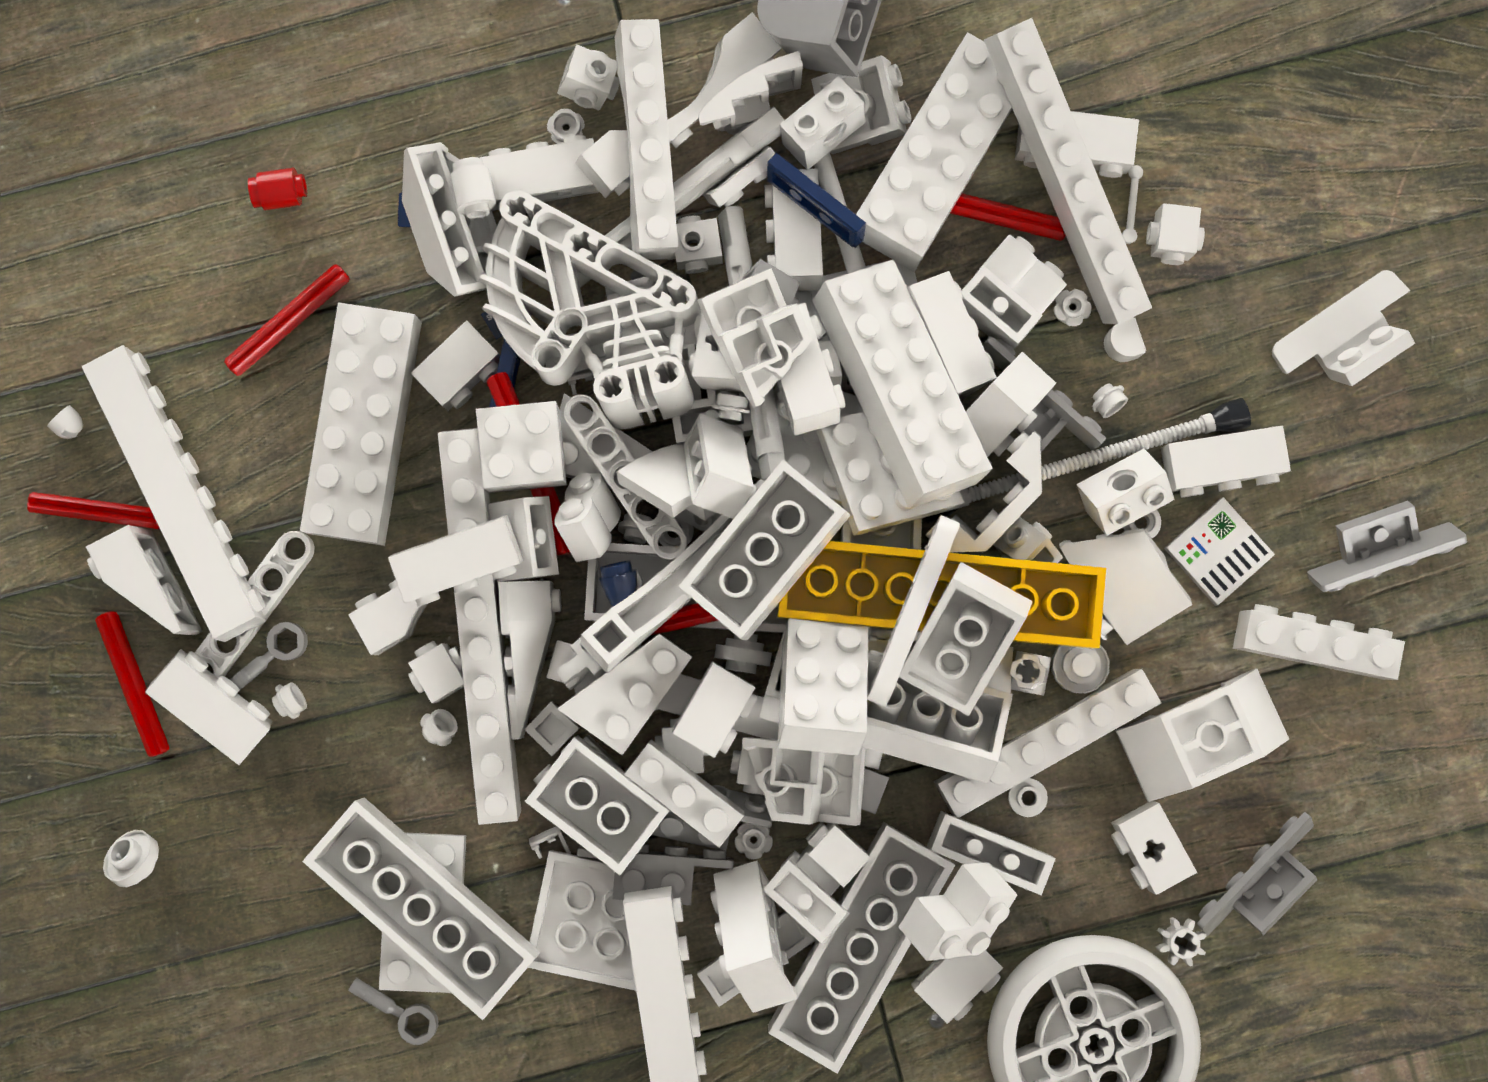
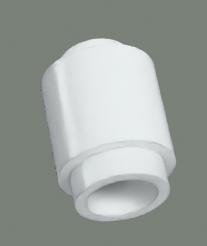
[450,157,496,219]

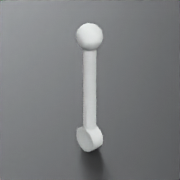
[1122,165,1143,244]

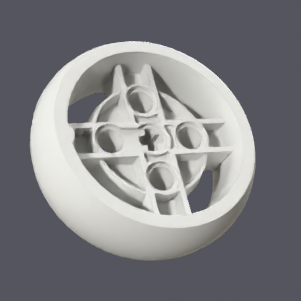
[987,935,1201,1082]

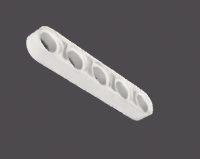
[564,395,687,560]
[867,515,960,707]
[195,531,315,678]

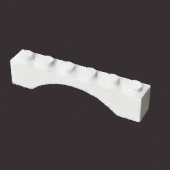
[575,12,781,198]
[614,19,678,260]
[580,479,764,673]
[348,580,428,655]
[934,669,1161,818]

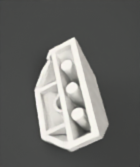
[402,142,497,297]

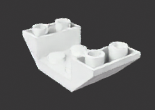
[924,431,1042,552]
[1116,668,1289,802]

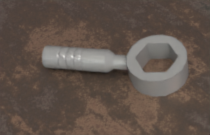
[229,622,308,691]
[348,977,439,1045]

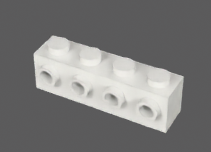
[1233,604,1405,680]

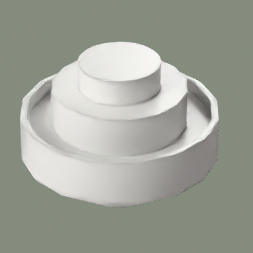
[714,634,772,674]
[1051,645,1110,694]
[103,830,159,887]

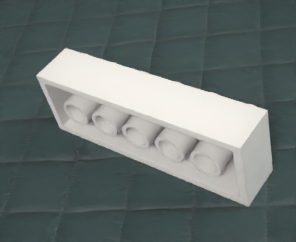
[856,32,1012,272]
[813,259,993,509]
[300,302,422,546]
[759,629,1013,783]
[302,798,540,1020]
[768,822,955,1074]

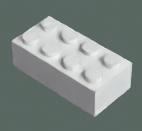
[678,460,851,640]

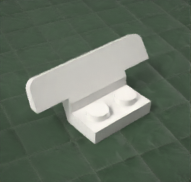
[1272,270,1415,386]

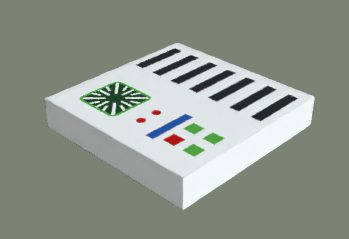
[1164,497,1275,606]

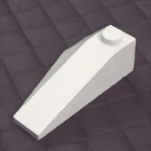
[498,581,562,740]

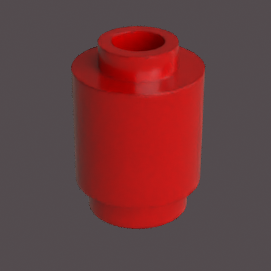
[248,167,308,211]

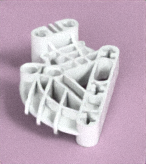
[479,191,701,429]

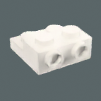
[811,55,911,154]

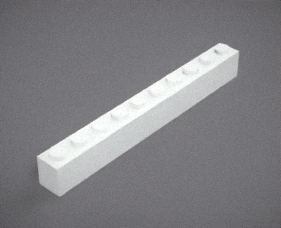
[438,428,521,825]

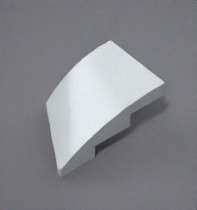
[698,51,803,135]
[697,268,812,407]
[617,443,715,521]
[1059,528,1192,645]
[742,737,866,826]

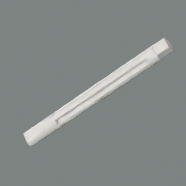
[576,107,784,288]
[718,206,785,481]

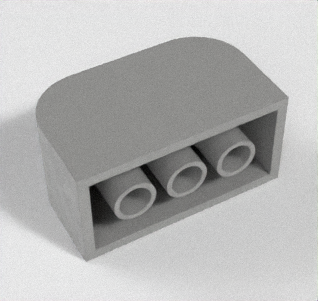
[757,0,882,77]

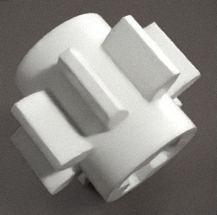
[1156,917,1207,967]

